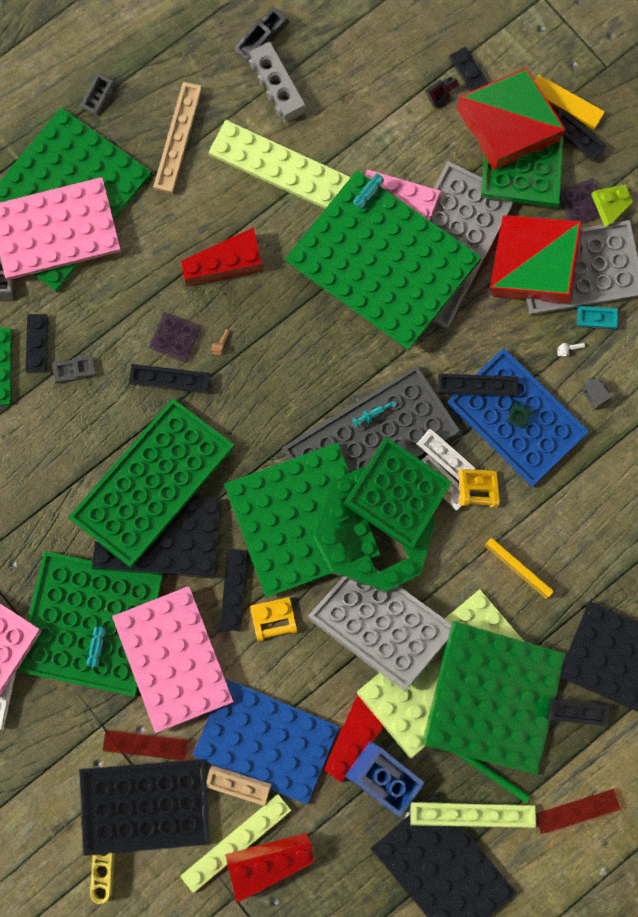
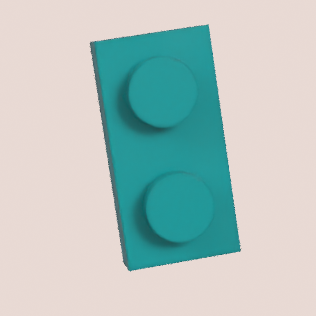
[576,306,618,330]

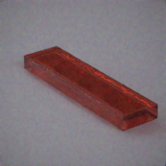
[535,789,620,834]

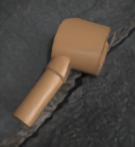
[211,329,230,355]

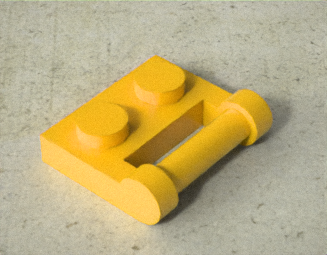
[458,469,500,508]
[250,597,297,642]

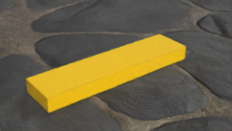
[535,74,604,129]
[484,538,553,599]

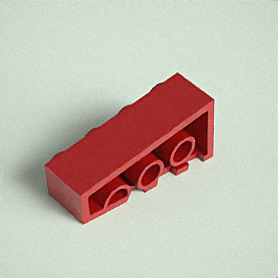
[181,227,263,287]
[324,694,384,783]
[225,833,314,904]

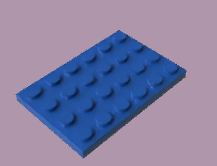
[447,348,589,487]
[192,678,339,805]

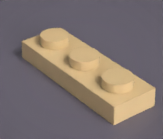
[206,765,271,806]

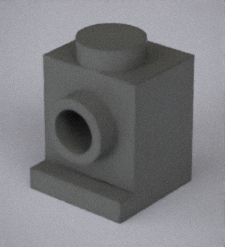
[581,376,614,410]

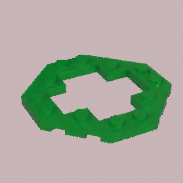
[313,466,435,593]

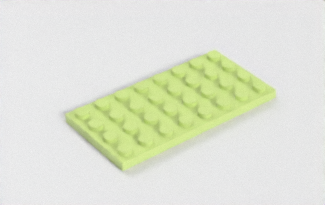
[356,589,523,758]

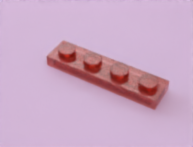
[103,730,188,761]

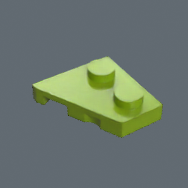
[591,185,633,227]

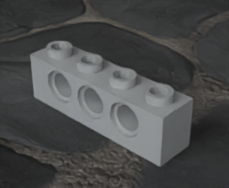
[248,42,305,123]

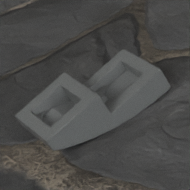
[52,355,95,384]

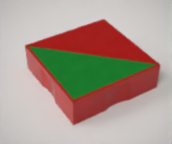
[456,67,565,170]
[490,215,583,304]

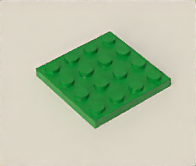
[480,136,563,208]
[343,437,452,550]

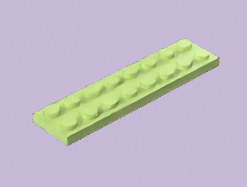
[208,120,350,209]

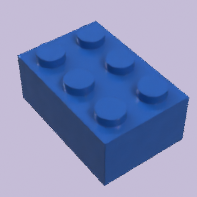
[345,742,424,817]

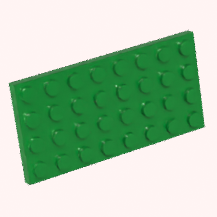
[68,398,235,568]

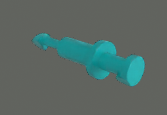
[352,401,397,428]

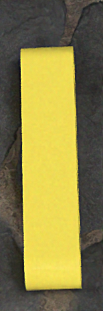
[90,853,115,904]

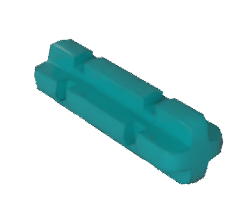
[354,173,384,208]
[86,627,106,667]

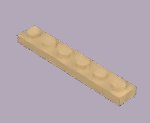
[153,82,202,194]

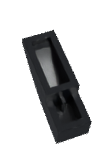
[234,6,291,61]

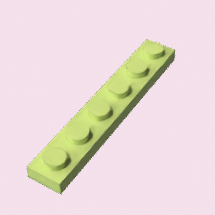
[180,794,291,893]
[410,803,536,828]

